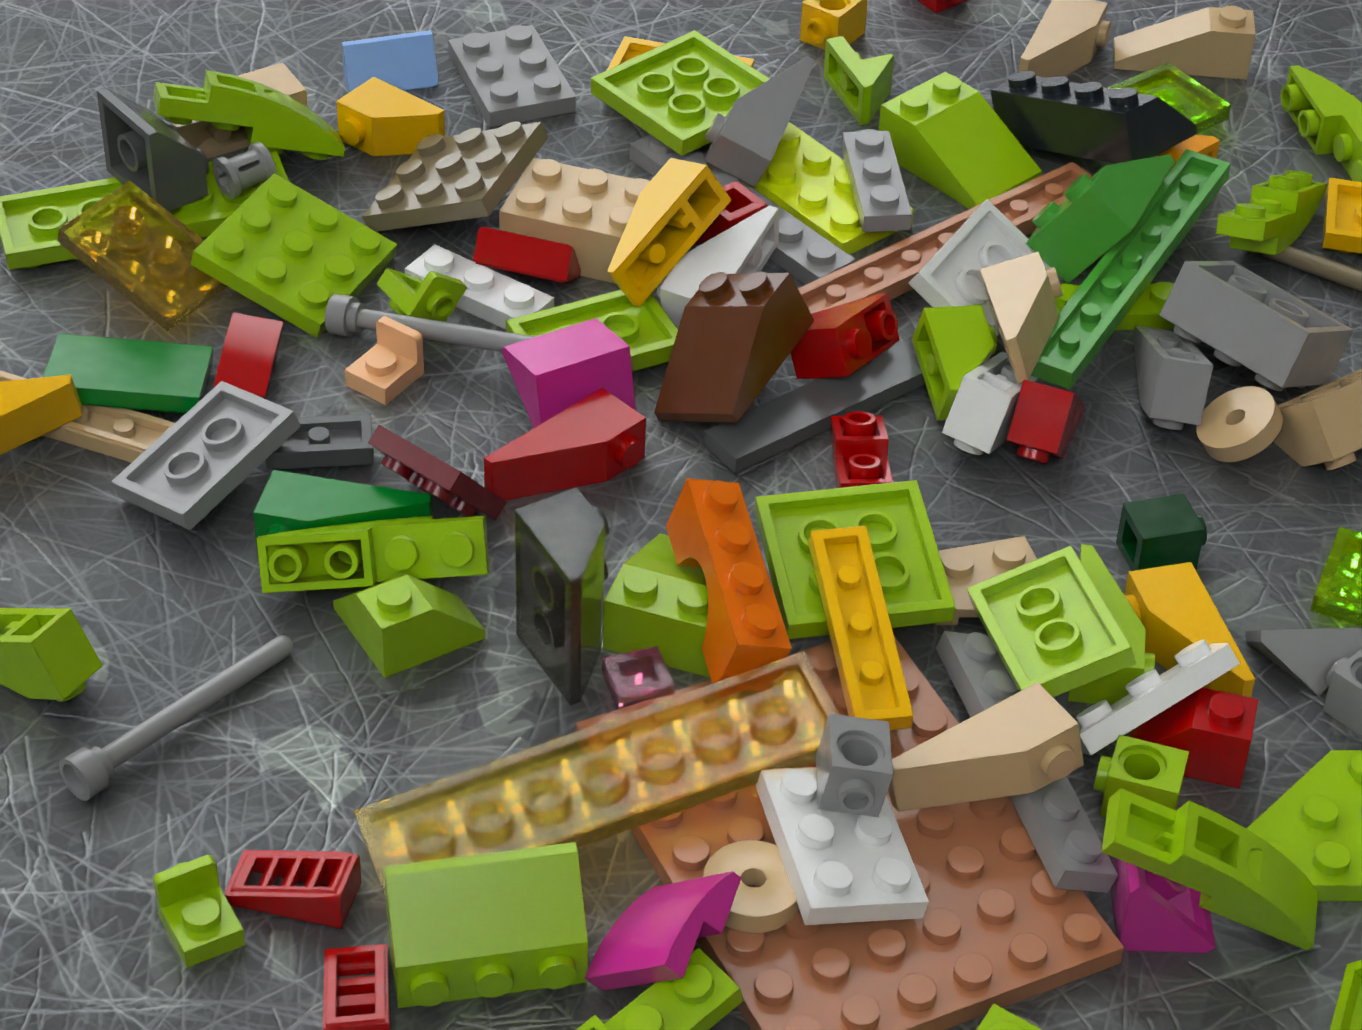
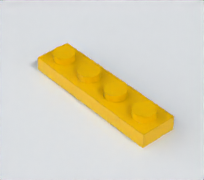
[809,525,914,731]

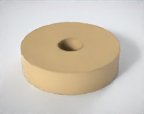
[1196,386,1283,462]
[703,840,799,933]

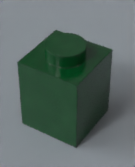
[1116,493,1207,571]

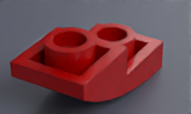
[213,312,284,399]
[830,411,894,488]

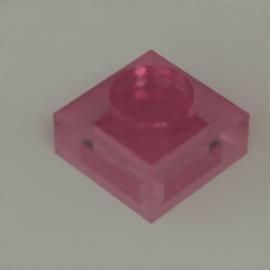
[602,646,675,709]

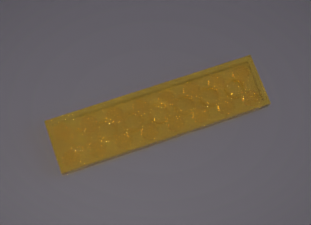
[354,651,839,898]

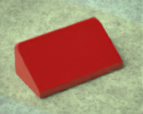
[473,226,581,283]

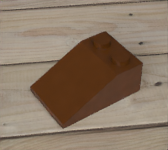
[654,271,814,423]

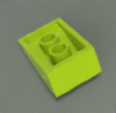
[878,71,1042,209]
[603,533,710,678]

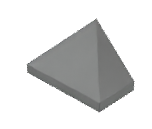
[1245,627,1362,697]

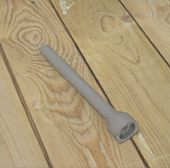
[325,294,534,352]
[59,635,294,801]

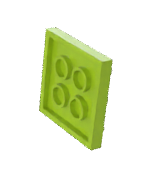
[591,30,769,156]
[191,173,397,338]
[754,480,956,639]

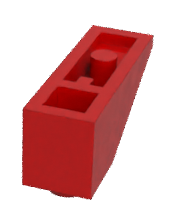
[484,388,646,501]

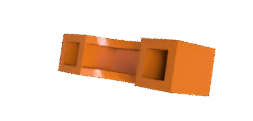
[666,478,792,696]

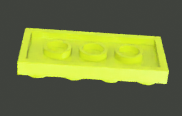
[742,122,914,255]

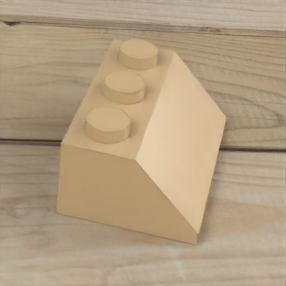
[1273,369,1362,471]

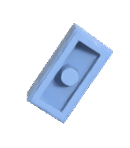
[342,30,438,93]

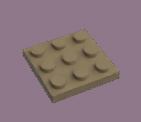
[362,121,548,232]

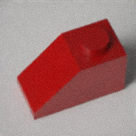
[1006,379,1085,464]
[1129,687,1259,789]

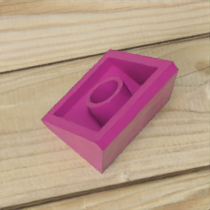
[501,318,636,428]
[1108,855,1216,953]

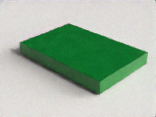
[43,333,213,413]

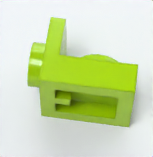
[153,855,245,968]

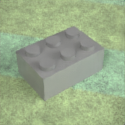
[1159,261,1354,391]

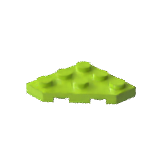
[1246,750,1362,901]

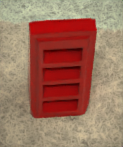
[224,850,362,929]
[323,944,392,1030]

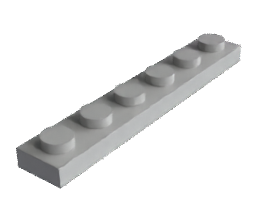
[629,134,856,284]
[936,631,1118,893]

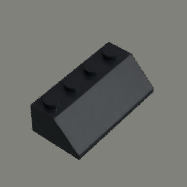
[990,71,1198,164]

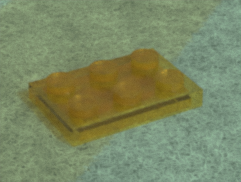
[57,180,228,331]

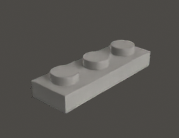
[841,129,912,232]

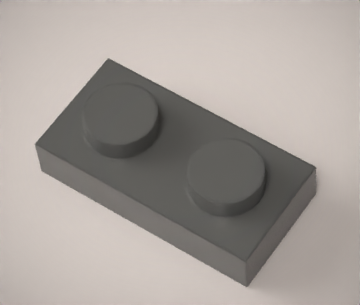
[266,413,374,470]

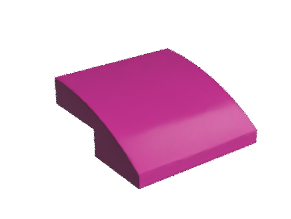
[584,871,742,991]

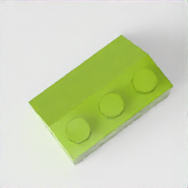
[384,842,588,1008]

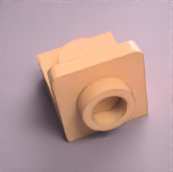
[345,316,424,405]

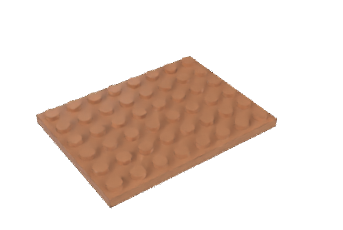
[576,636,1124,1030]

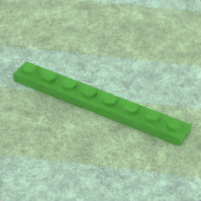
[1031,149,1231,389]

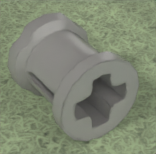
[212,142,277,200]

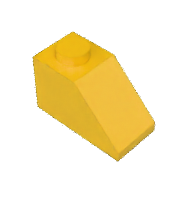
[336,77,445,157]

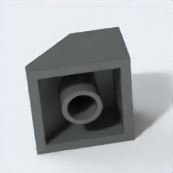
[97,87,209,216]

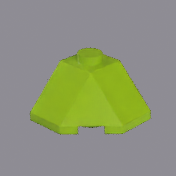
[333,575,486,678]

